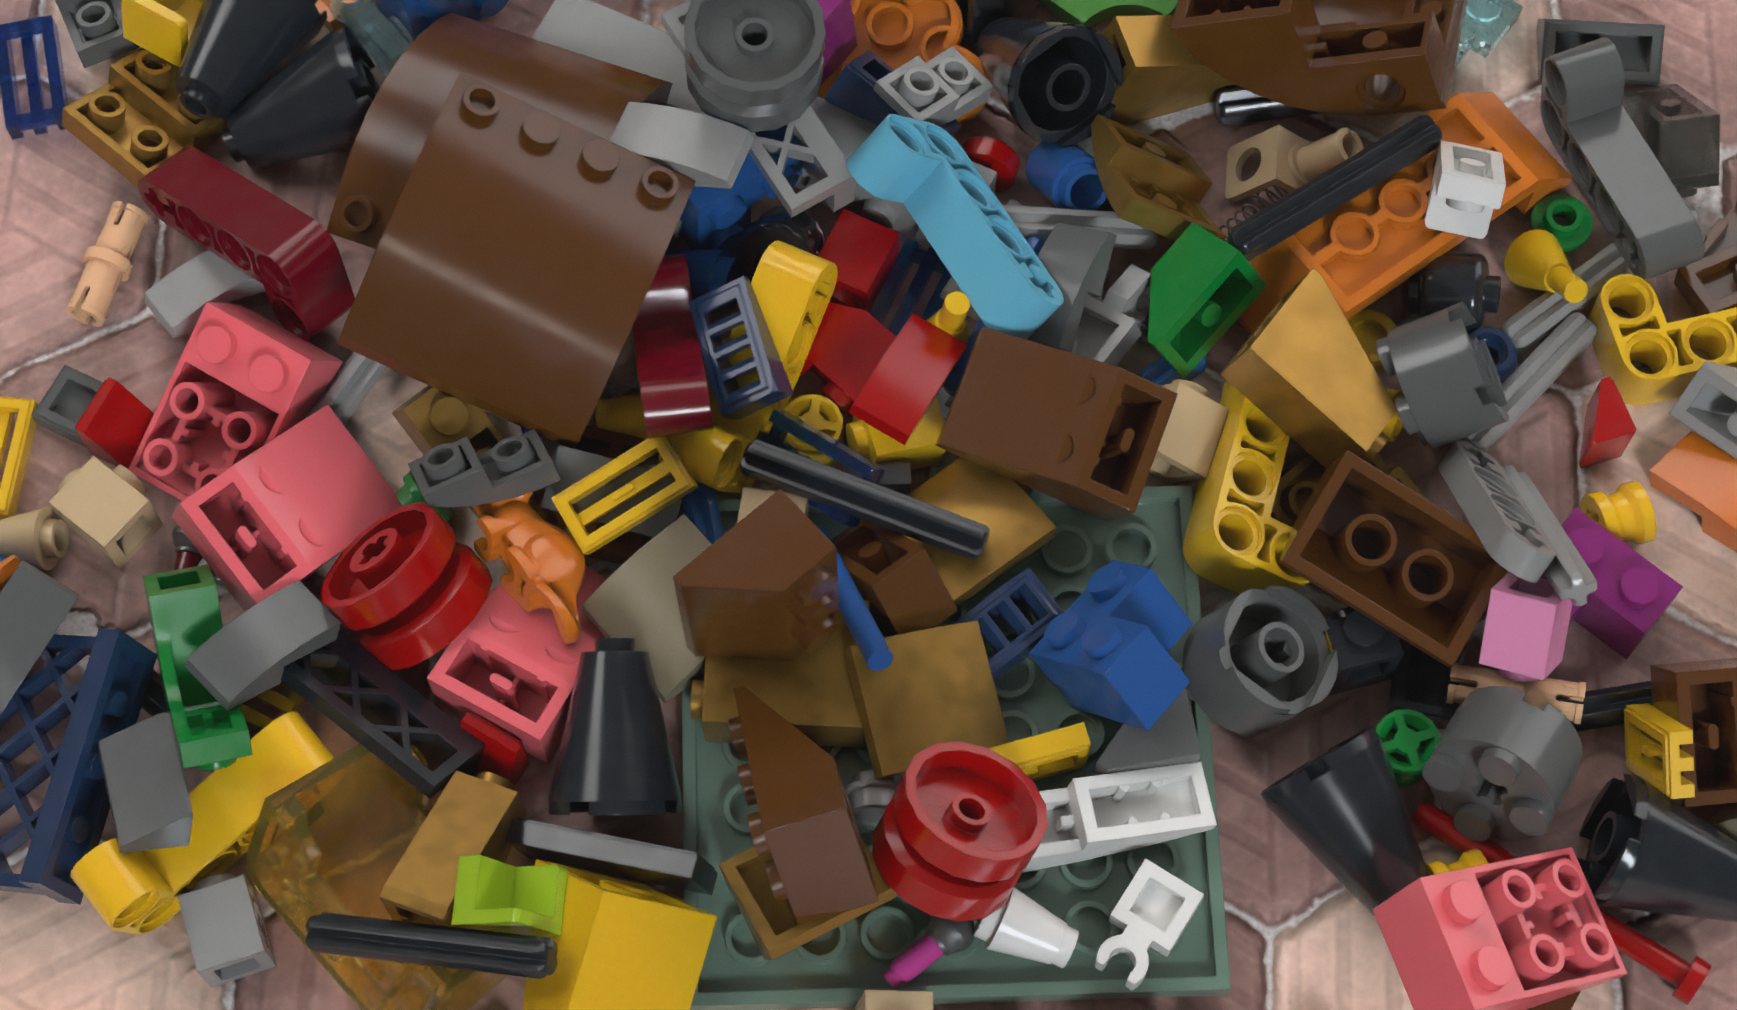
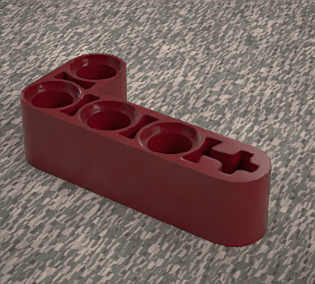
[137,146,355,342]
[633,253,713,439]

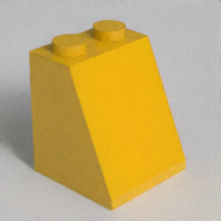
[523,859,717,1010]

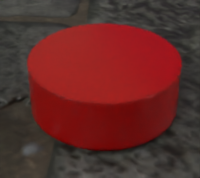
[962,136,1020,192]

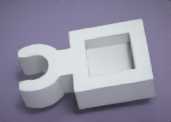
[1095,858,1204,990]

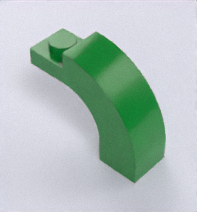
[142,564,253,770]

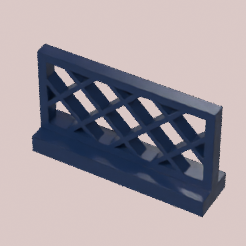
[0,629,157,905]

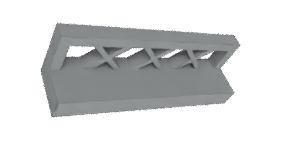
[661,0,856,218]

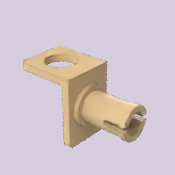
[1225,125,1363,202]

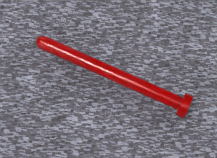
[1412,802,1712,1005]

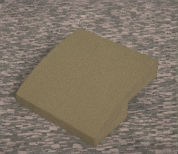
[582,514,712,704]

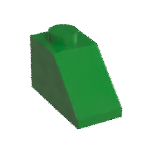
[1148,222,1267,379]

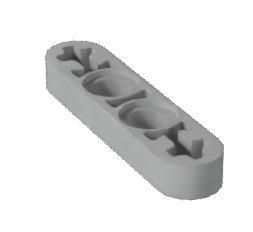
[1437,439,1557,583]

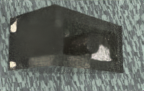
[1622,84,1720,198]

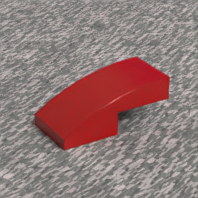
[849,314,968,445]

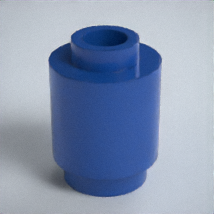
[1026,142,1107,210]

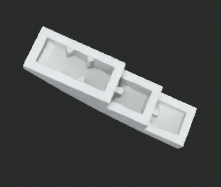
[1022,761,1217,873]

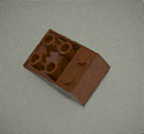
[936,327,1178,522]
[1650,658,1737,807]
[728,686,879,925]

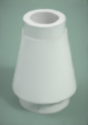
[973,887,1079,968]

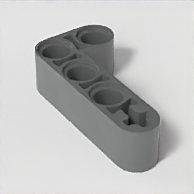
[1540,37,1705,280]

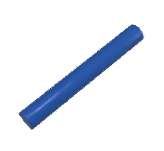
[818,527,893,671]

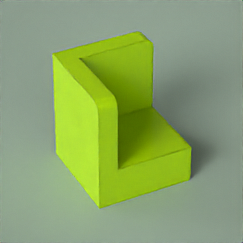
[451,855,568,937]

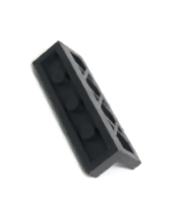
[281,630,485,799]

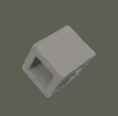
[178,873,277,988]

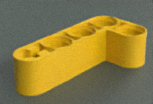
[659,240,838,493]
[1587,274,1737,406]
[1183,380,1310,594]
[70,711,339,935]

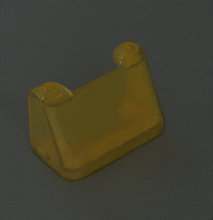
[246,744,508,1010]

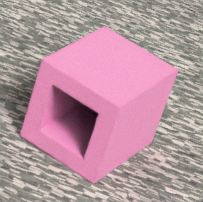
[1479,572,1572,682]

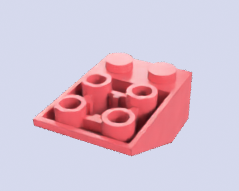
[128,302,343,501]
[171,404,402,612]
[427,566,607,764]
[1373,847,1628,1010]

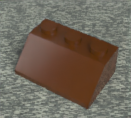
[1279,450,1507,668]
[673,489,840,661]

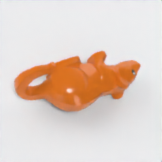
[472,492,585,645]

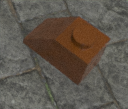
[832,519,958,637]

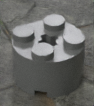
[1376,302,1509,448]
[1181,585,1338,738]
[1422,686,1583,842]

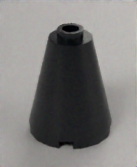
[175,0,328,119]
[976,17,1123,146]
[221,26,380,169]
[548,638,682,815]
[1260,726,1429,916]
[1577,774,1737,922]

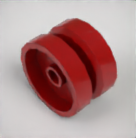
[320,502,492,670]
[872,741,1048,922]

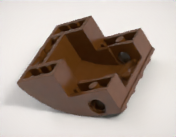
[1171,0,1468,116]
[327,13,673,249]
[337,72,696,449]

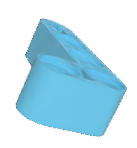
[846,114,1064,340]

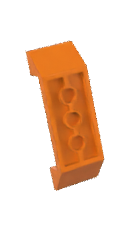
[1237,92,1572,335]

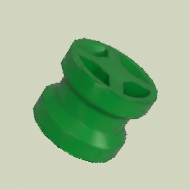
[1375,709,1440,787]

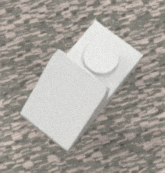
[1425,140,1506,239]

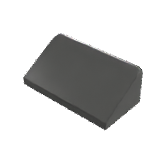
[1537,19,1665,85]
[98,712,193,853]

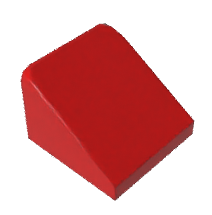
[1579,376,1636,469]
[75,377,154,469]
[460,712,530,785]

